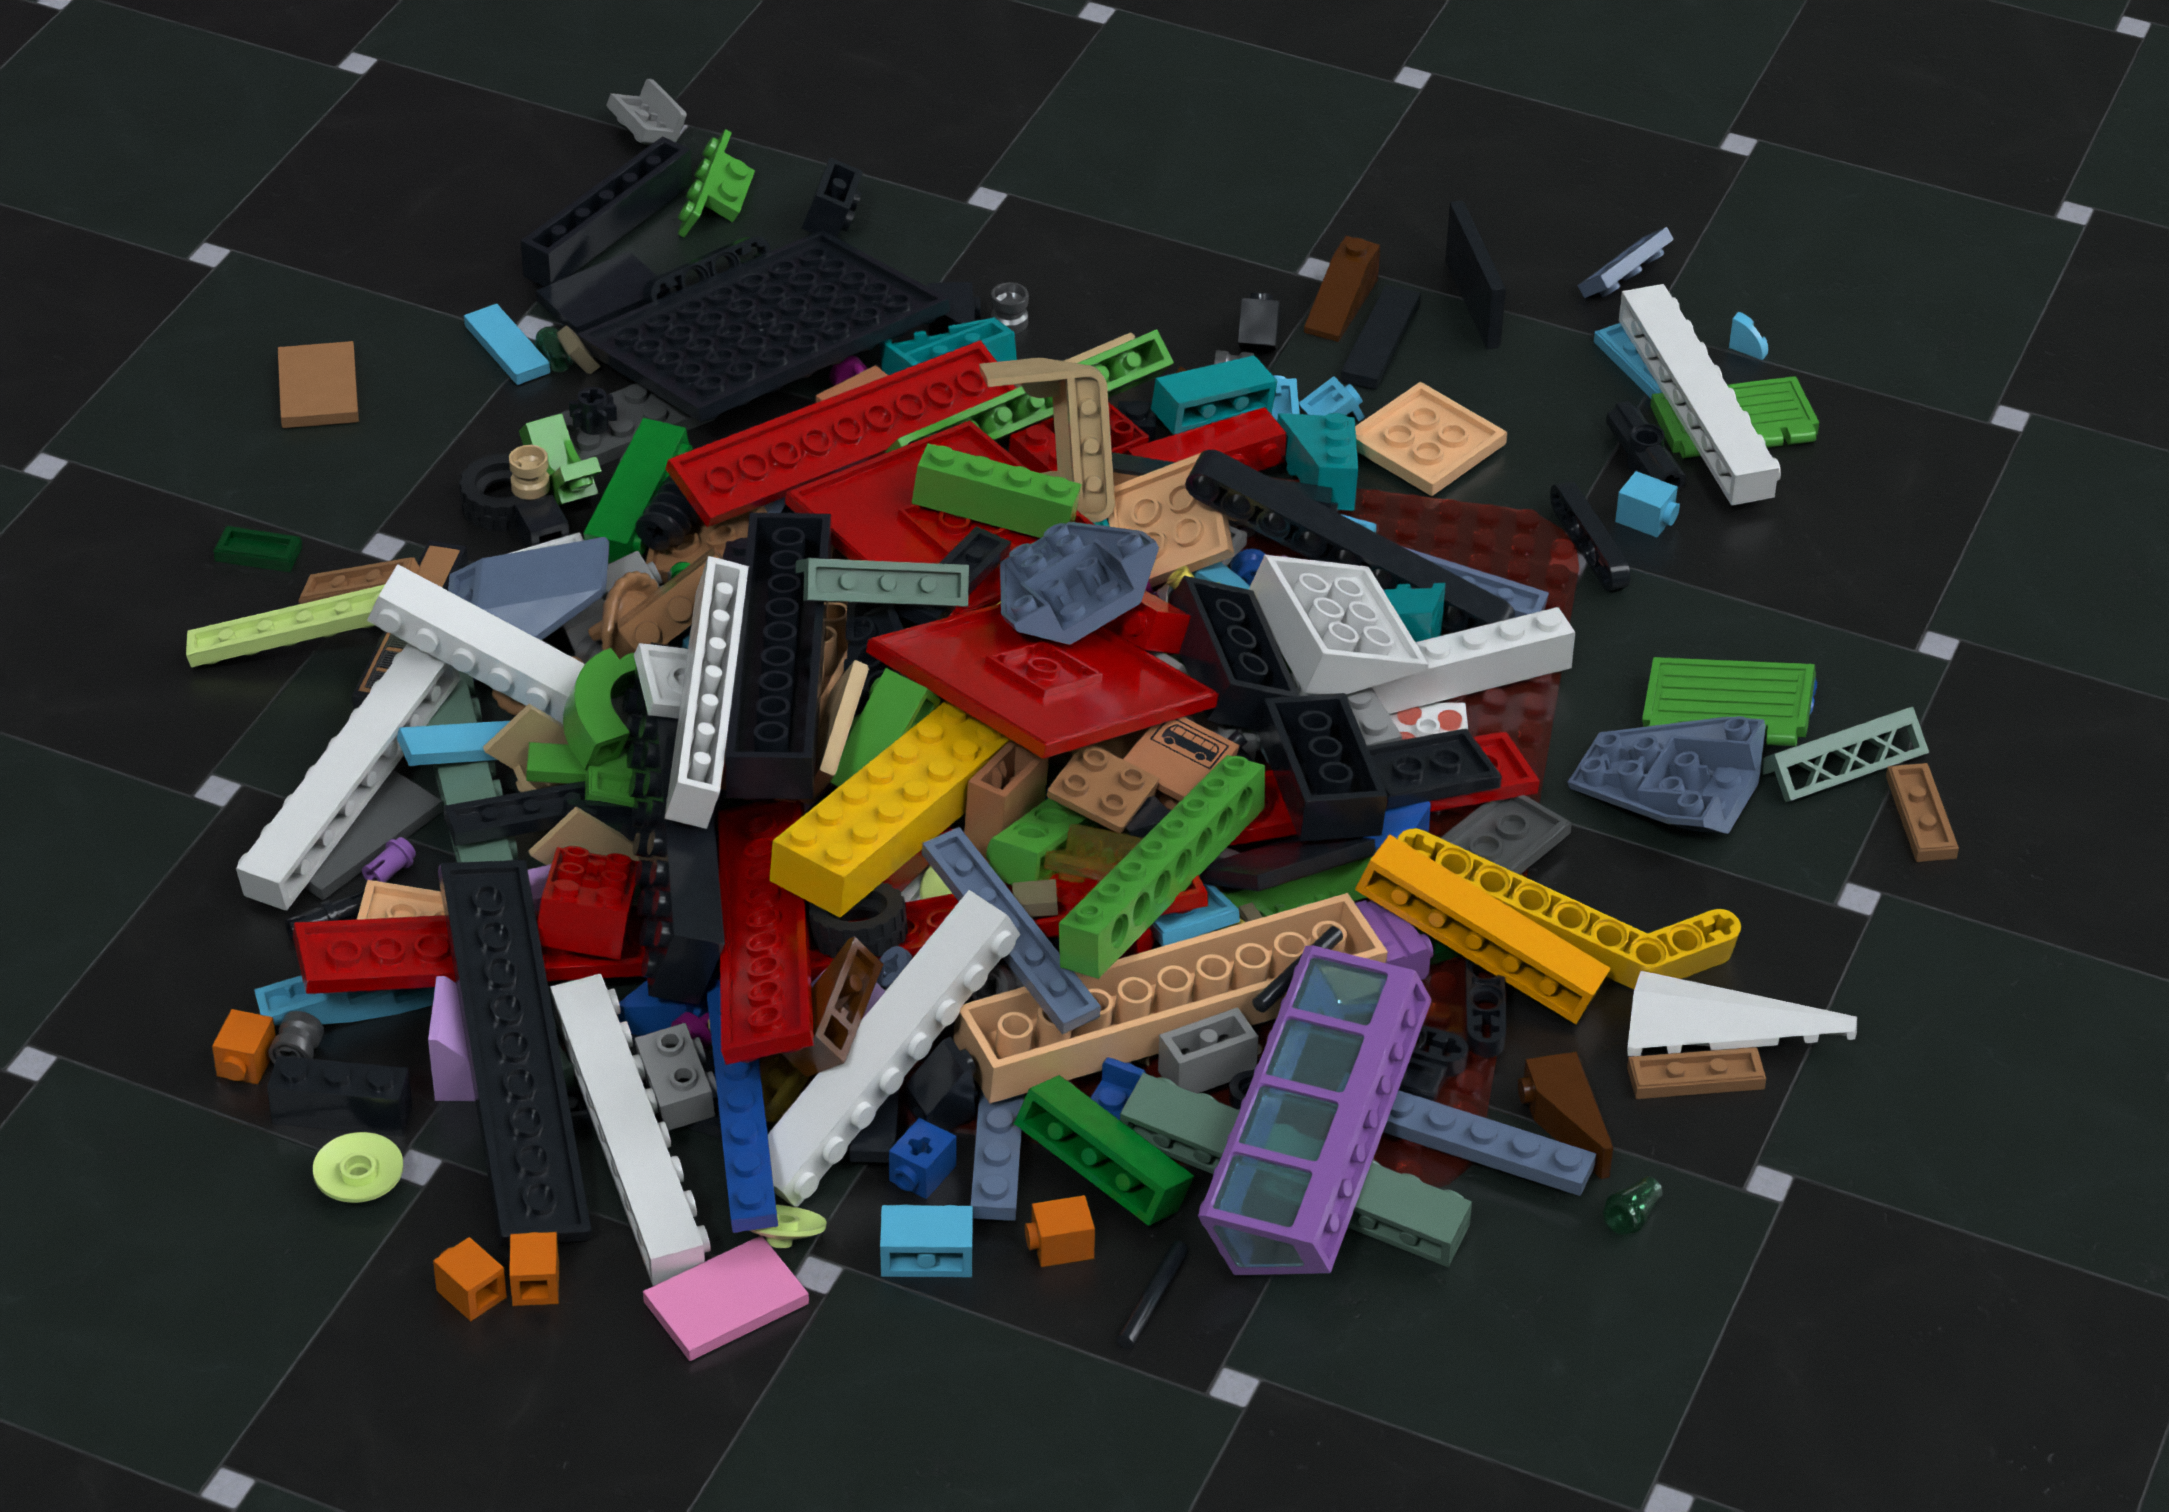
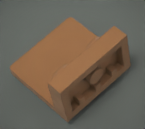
[1047,744,1160,833]

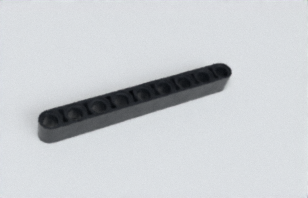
[1185,450,1515,633]

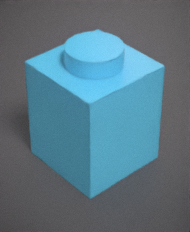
[1615,471,1680,537]

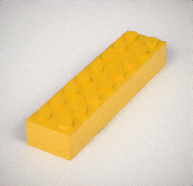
[769,701,1011,918]

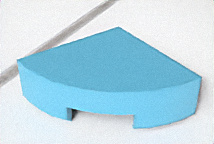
[1729,312,1768,360]

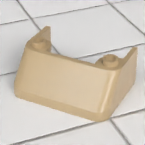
[979,358,1115,523]
[483,704,639,865]

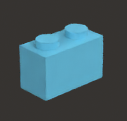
[880,1205,973,1277]

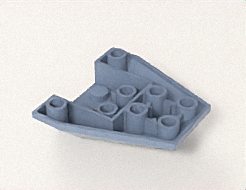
[1000,522,1159,645]
[448,537,610,682]
[1568,716,1766,834]

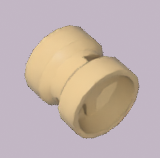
[509,445,550,500]

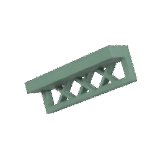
[796,558,969,607]
[1760,706,1929,802]

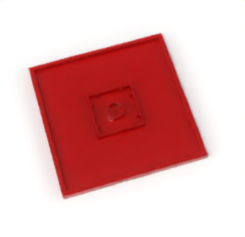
[785,421,1095,618]
[866,603,1219,759]

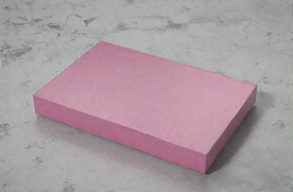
[643,1235,809,1361]

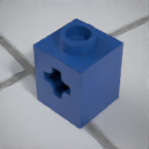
[889,1118,957,1199]

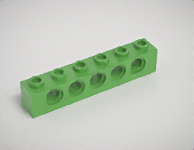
[986,798,1110,885]

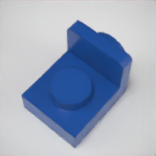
[1090,1057,1146,1120]

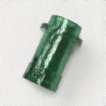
[535,327,573,373]

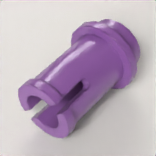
[362,837,416,882]

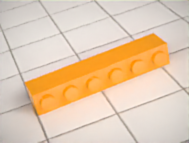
[1355,834,1611,1024]

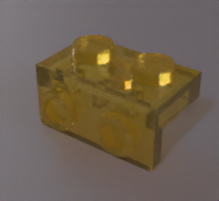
[1044,824,1143,884]

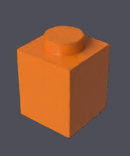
[212,1009,275,1084]
[1025,1195,1095,1267]
[509,1232,559,1306]
[433,1237,507,1321]

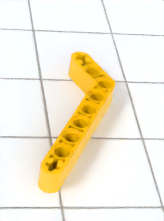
[1398,828,1741,989]

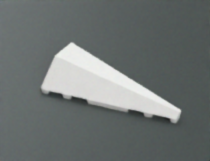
[1628,971,1857,1056]

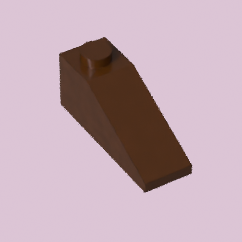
[1304,236,1380,342]
[782,937,883,1077]
[1518,1052,1613,1179]

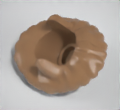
[588,571,669,659]

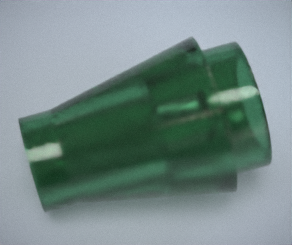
[1603,1177,1662,1235]

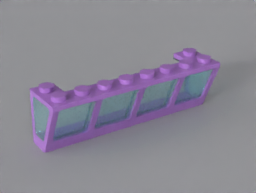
[1198,945,1432,1275]

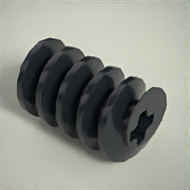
[635,475,699,551]

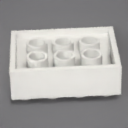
[1249,555,1429,695]

